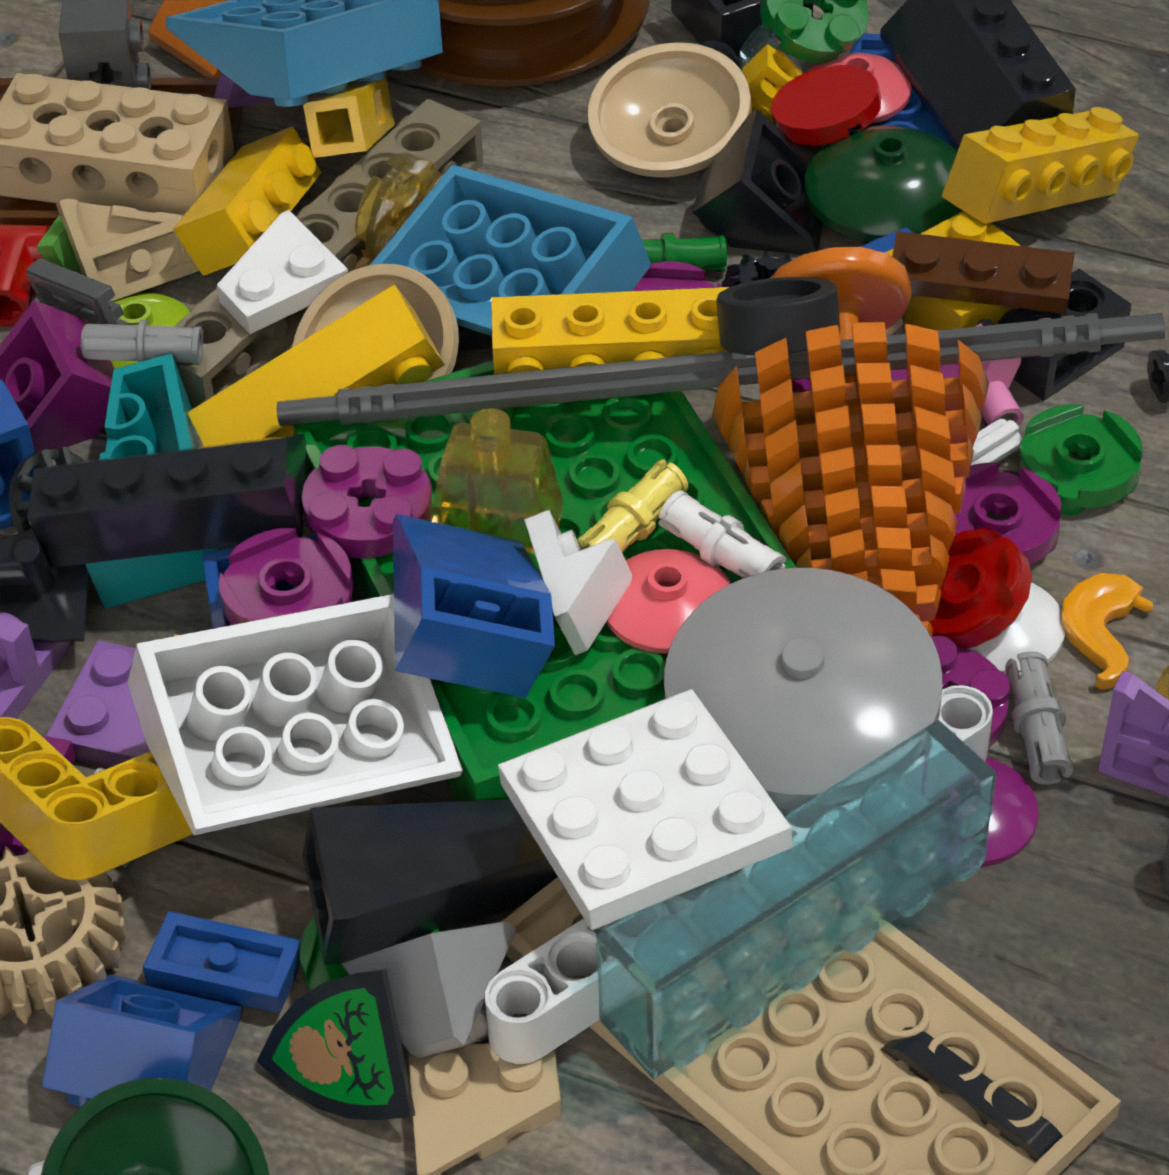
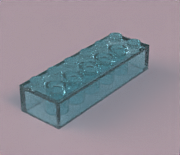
[596,720,997,1080]

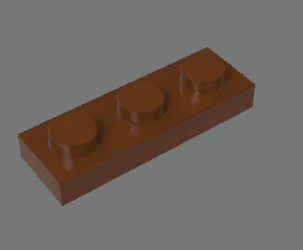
[892,231,1074,314]

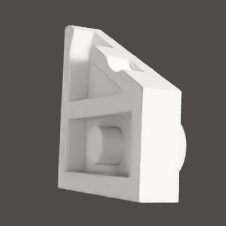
[217,210,348,334]

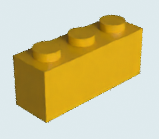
[173,126,322,276]

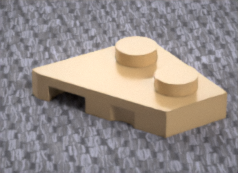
[56,198,200,301]
[408,1043,561,1175]

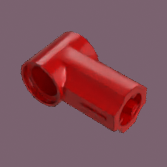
[0,224,51,327]

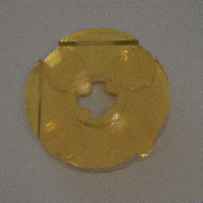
[355,152,444,261]

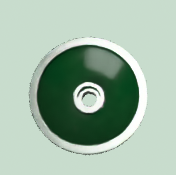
[804,125,963,242]
[41,1078,269,1175]

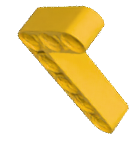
[0,717,193,880]

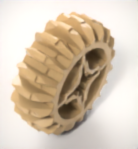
[0,846,127,1025]

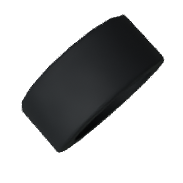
[716,277,840,355]

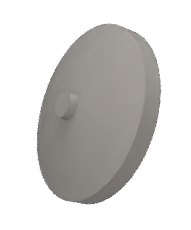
[664,568,942,811]

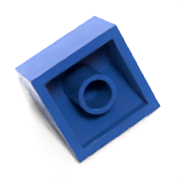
[42,974,243,1107]

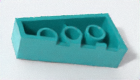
[85,353,221,609]

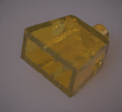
[431,408,563,553]

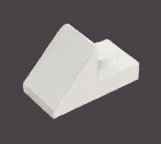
[524,510,632,655]

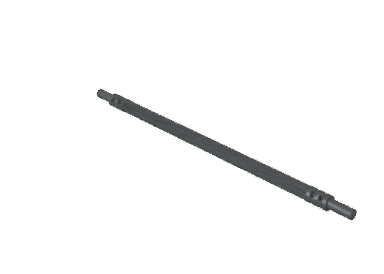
[276,313,1165,426]

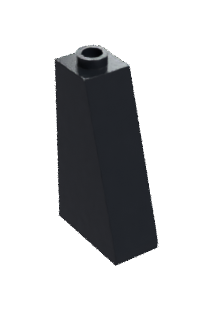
[302,799,558,965]

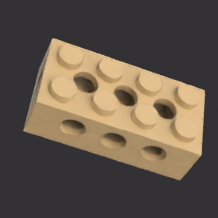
[0,73,235,215]

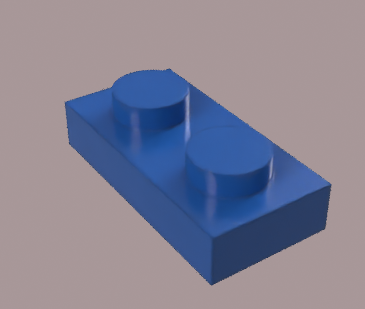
[142,911,301,1014]

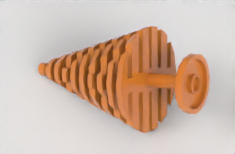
[712,247,989,637]

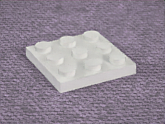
[498,689,793,931]

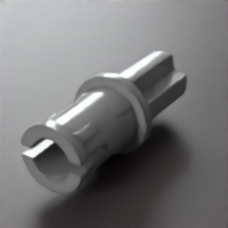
[80,320,203,365]

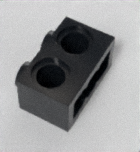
[997,269,1132,401]

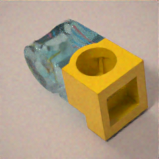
[738,24,803,123]

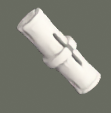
[658,491,786,578]

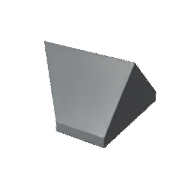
[342,921,517,1059]

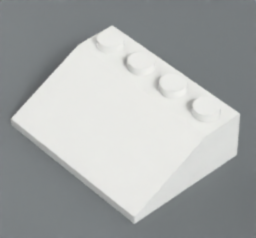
[128,594,463,835]

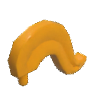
[1061,572,1154,690]

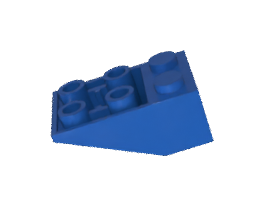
[393,514,555,698]

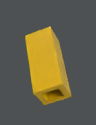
[303,73,395,158]

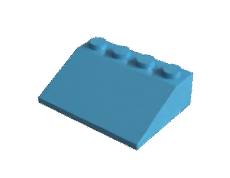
[165,0,443,107]
[370,164,651,336]

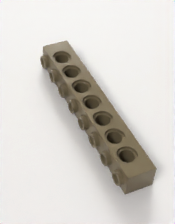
[174,99,483,409]

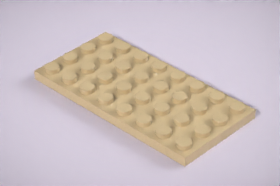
[502,867,1121,1175]

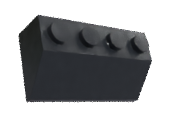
[880,0,1076,151]
[27,433,306,568]

